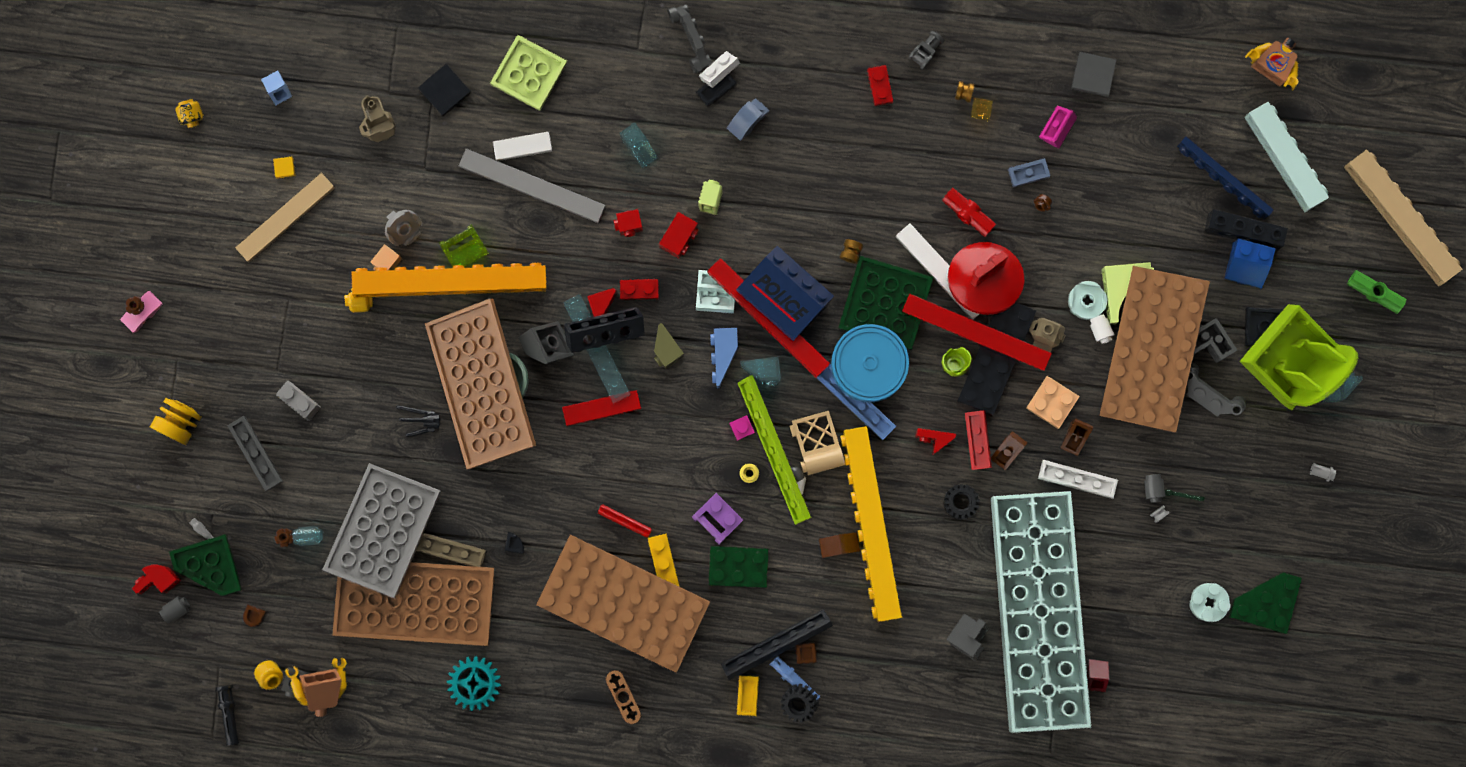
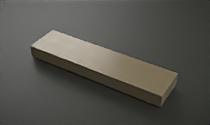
[416,533,487,567]

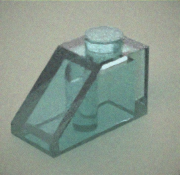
[619,122,658,168]
[740,357,781,387]

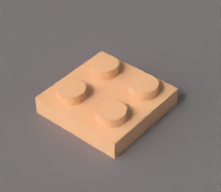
[1026,376,1080,429]

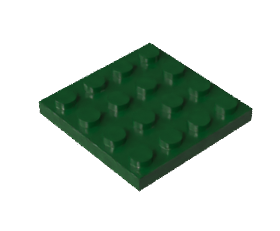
[838,256,933,350]

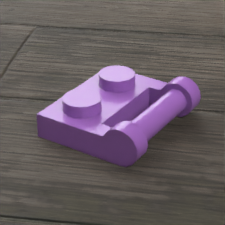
[692,493,743,544]

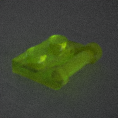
[439,224,489,267]

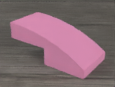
[120,291,163,333]

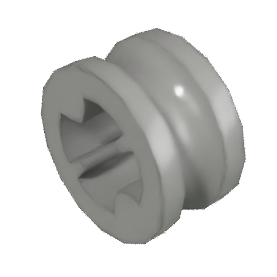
[1150,505,1170,523]

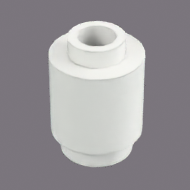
[1090,314,1114,344]

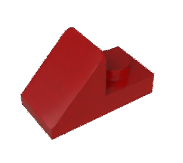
[915,428,956,455]

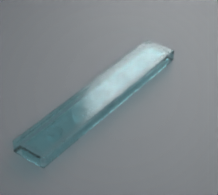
[563,294,631,404]

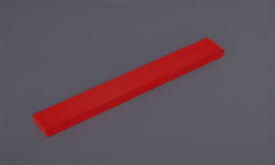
[707,258,830,378]
[902,294,1052,371]

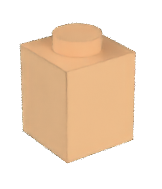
[371,244,402,271]

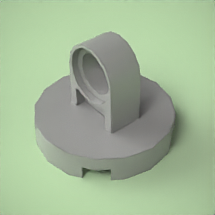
[385,210,422,246]

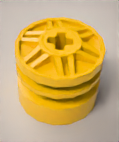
[150,398,202,445]

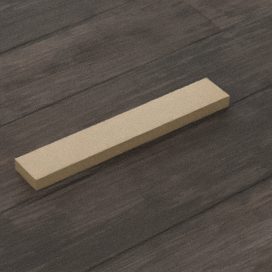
[235,173,335,262]

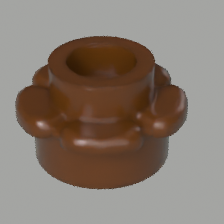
[1034,194,1052,212]
[126,296,144,315]
[274,528,294,547]

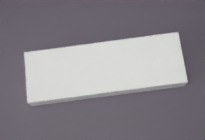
[493,132,552,161]

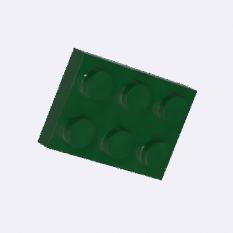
[709,546,768,588]

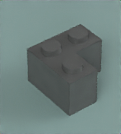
[1194,318,1237,363]

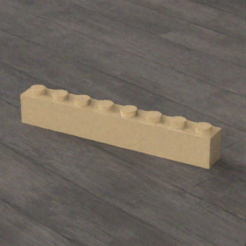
[1344,150,1463,286]

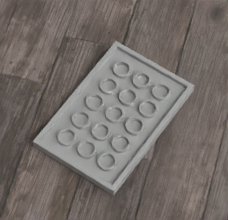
[322,463,441,599]

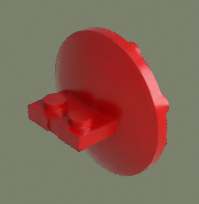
[948,242,1024,315]

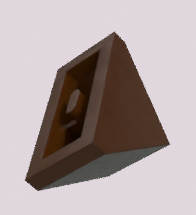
[1060,419,1094,456]
[819,532,860,558]

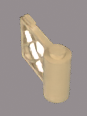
[789,411,845,475]

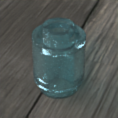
[293,526,323,546]

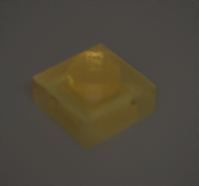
[970,98,993,121]

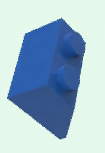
[1224,239,1276,289]

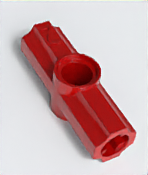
[942,188,996,237]

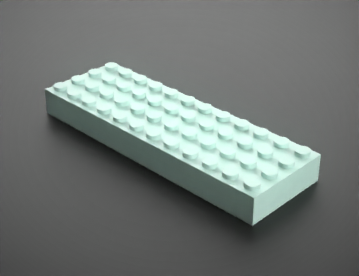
[991,491,1091,732]

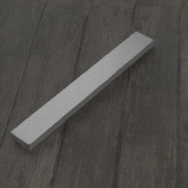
[459,149,606,223]

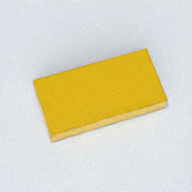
[737,675,759,716]

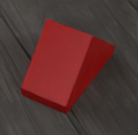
[587,288,617,317]

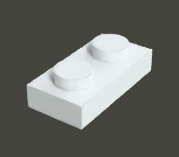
[699,51,740,88]

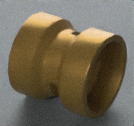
[840,239,863,264]

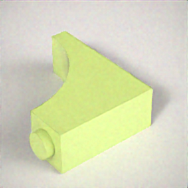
[1102,262,1154,325]

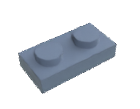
[1008,158,1050,188]

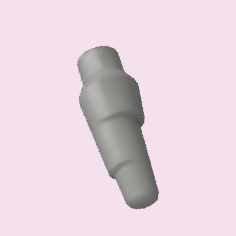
[189,518,214,539]

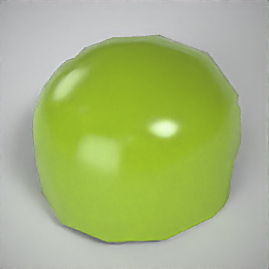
[941,347,972,377]

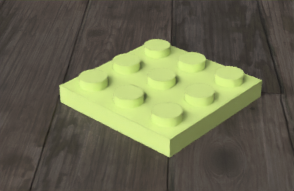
[490,35,567,111]

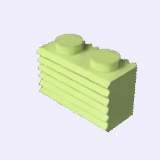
[698,180,722,215]

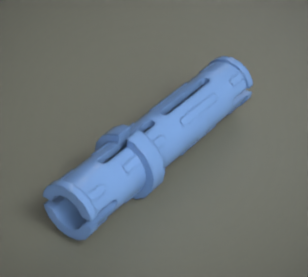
[769,656,820,700]

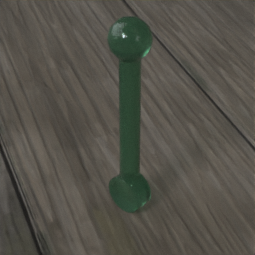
[1165,489,1205,501]

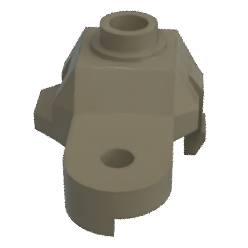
[359,95,396,142]
[1029,318,1066,353]

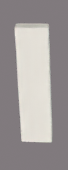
[1038,460,1118,499]

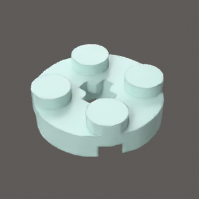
[1068,281,1107,320]
[1190,583,1230,622]

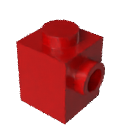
[613,209,643,237]

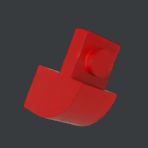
[132,565,181,595]

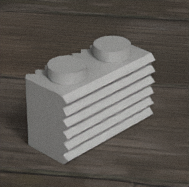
[276,381,321,421]

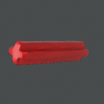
[598,505,652,538]

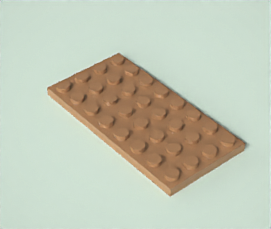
[1100,266,1210,432]
[425,299,536,469]
[536,535,710,673]
[332,562,495,646]

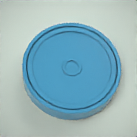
[831,324,909,402]

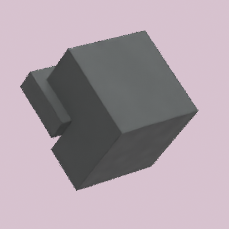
[946,614,989,661]

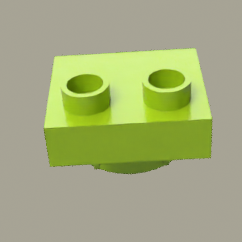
[1239,304,1358,410]

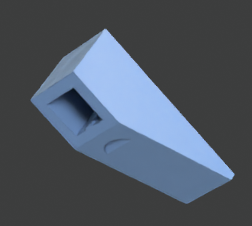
[710,328,738,388]

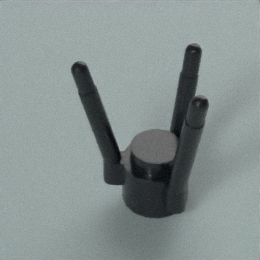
[396,405,440,437]

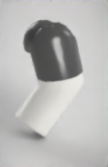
[791,466,806,495]

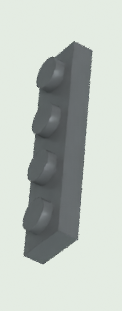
[227,416,284,492]

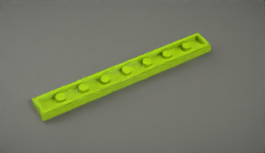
[738,375,811,525]

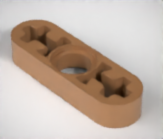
[606,671,641,724]

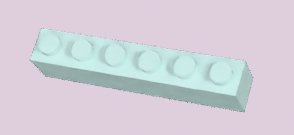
[1244,102,1329,212]

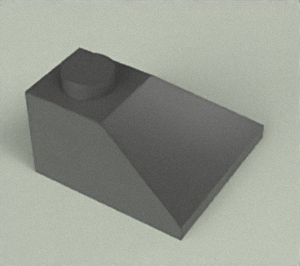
[518,321,574,364]

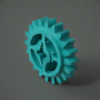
[447,656,502,711]

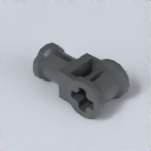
[908,31,944,70]

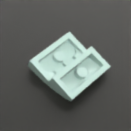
[696,270,735,313]

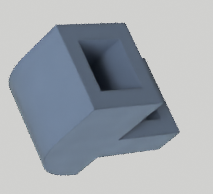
[727,98,769,141]

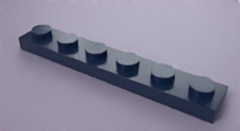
[1177,137,1273,219]

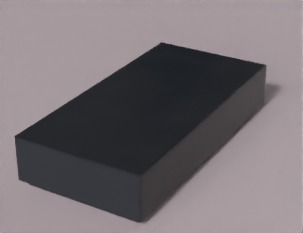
[696,74,737,108]

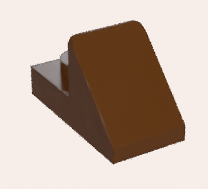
[991,431,1027,470]

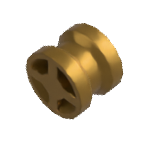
[955,81,974,102]

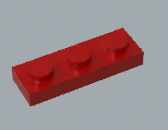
[965,410,992,470]

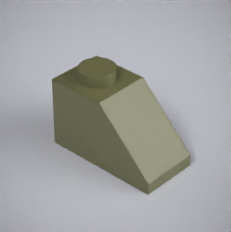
[654,323,684,369]

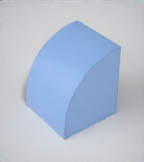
[261,71,292,105]

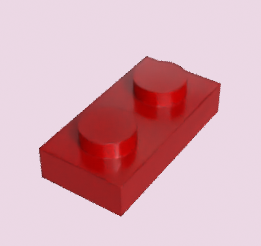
[867,65,893,106]
[620,279,659,300]

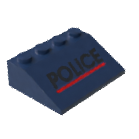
[736,246,834,341]

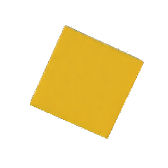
[273,156,295,179]

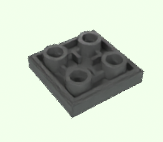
[1071,52,1116,97]

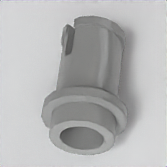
[1310,463,1336,482]

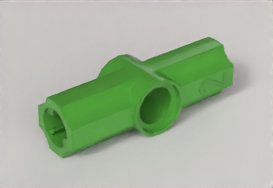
[1347,270,1407,314]

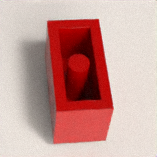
[659,212,699,259]

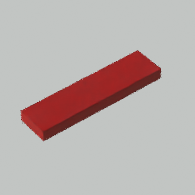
[562,390,641,426]

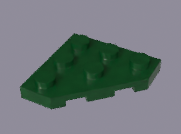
[169,535,242,596]
[1229,572,1302,634]

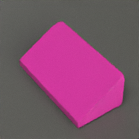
[1039,105,1077,148]

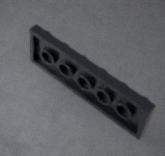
[957,302,1036,416]

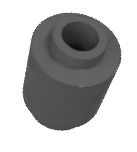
[1144,474,1166,503]
[159,596,190,624]

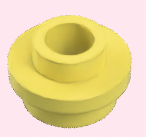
[740,464,759,483]

